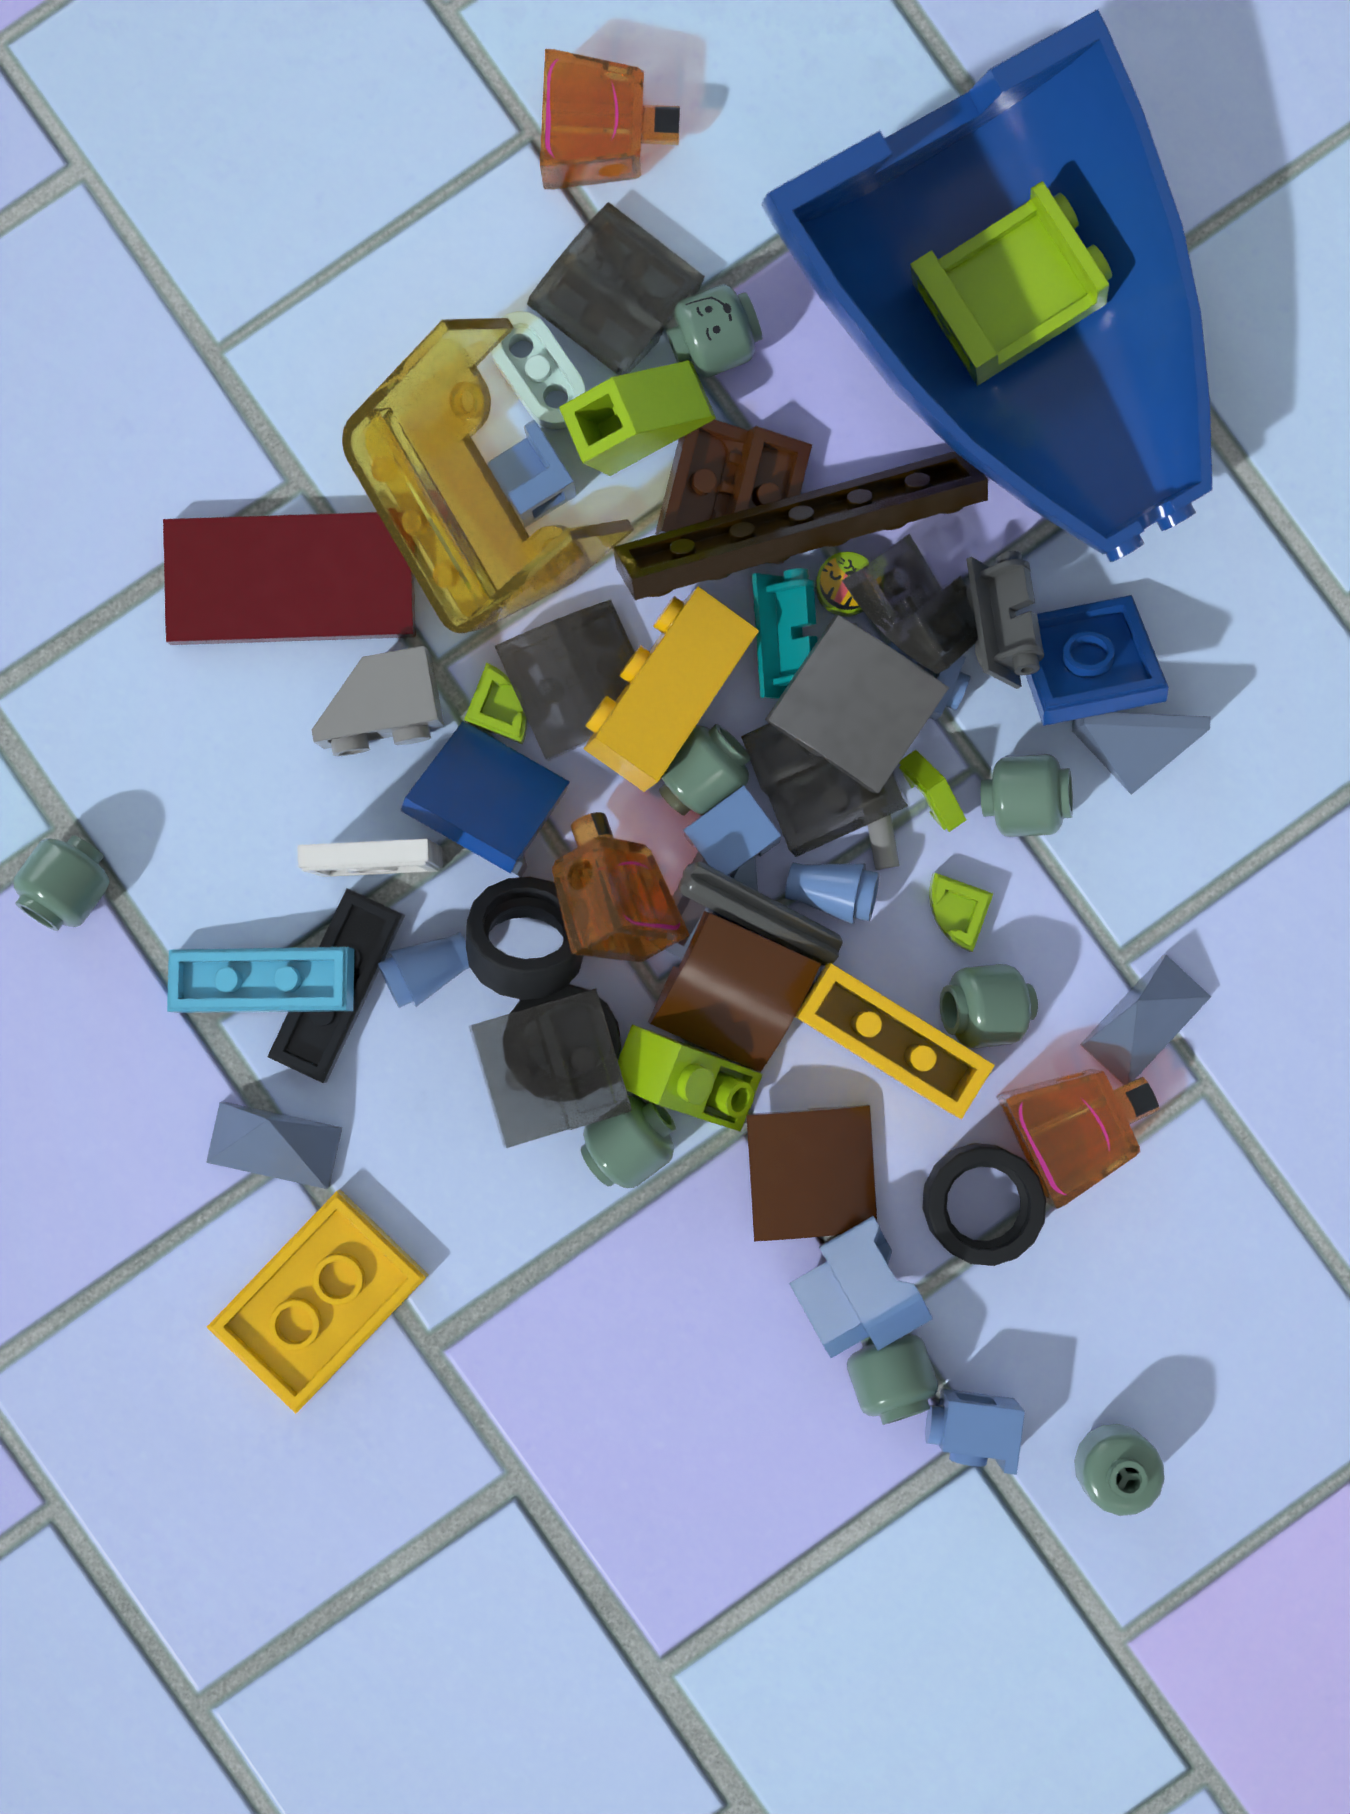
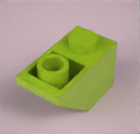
[559,360,716,476]
[609,1024,763,1132]

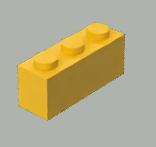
[583,586,759,792]
[795,963,995,1120]

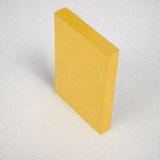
[207,1189,429,1414]

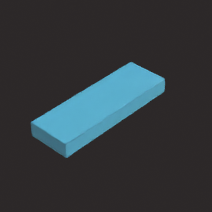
[167,947,355,1013]

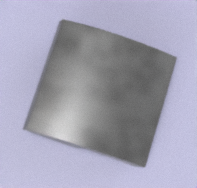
[765,615,949,794]

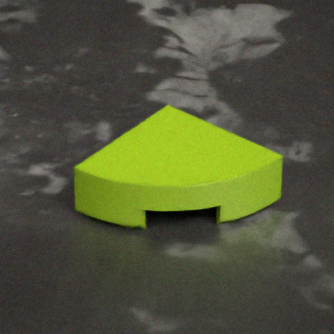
[464,663,527,744]
[899,750,967,832]
[929,873,994,952]

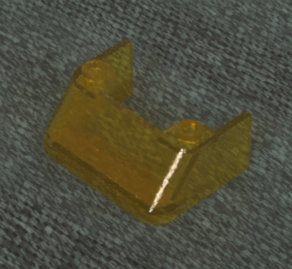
[342,318,634,633]

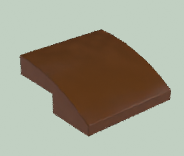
[655,419,812,565]
[648,911,821,1072]
[746,1105,877,1242]

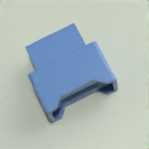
[789,1216,933,1358]

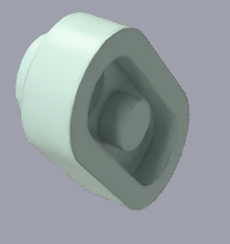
[489,311,586,430]

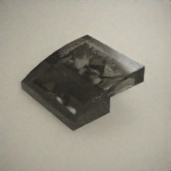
[527,202,705,375]
[842,534,978,674]
[495,600,635,761]
[741,723,908,857]
[469,989,632,1148]

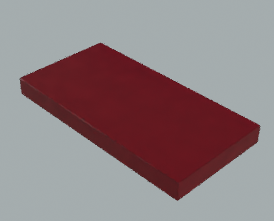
[163,511,416,645]

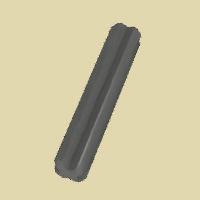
[678,862,843,966]

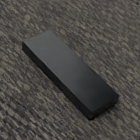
[267,888,405,1083]

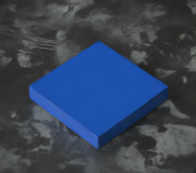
[1025,595,1169,726]
[400,721,570,874]

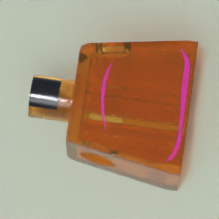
[540,49,680,190]
[552,812,689,962]
[996,1069,1160,1209]

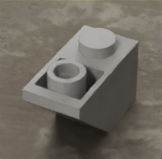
[311,646,444,756]

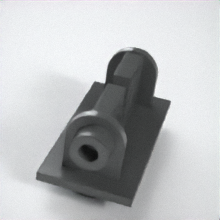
[966,551,1044,689]

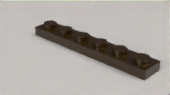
[613,451,988,600]

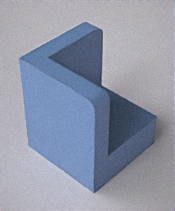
[487,420,577,528]
[683,786,782,876]

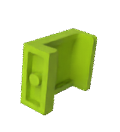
[910,181,1112,386]

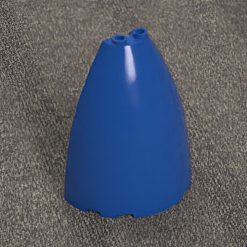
[761,9,1212,562]

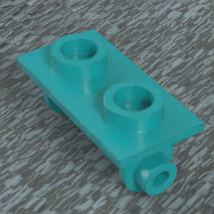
[752,568,818,699]

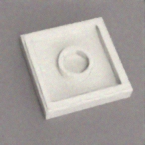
[297,839,443,877]

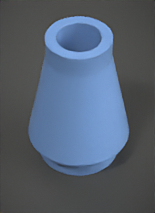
[785,862,880,924]
[378,932,470,1008]

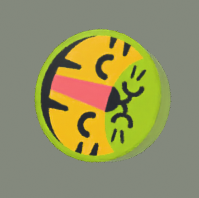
[815,552,878,617]

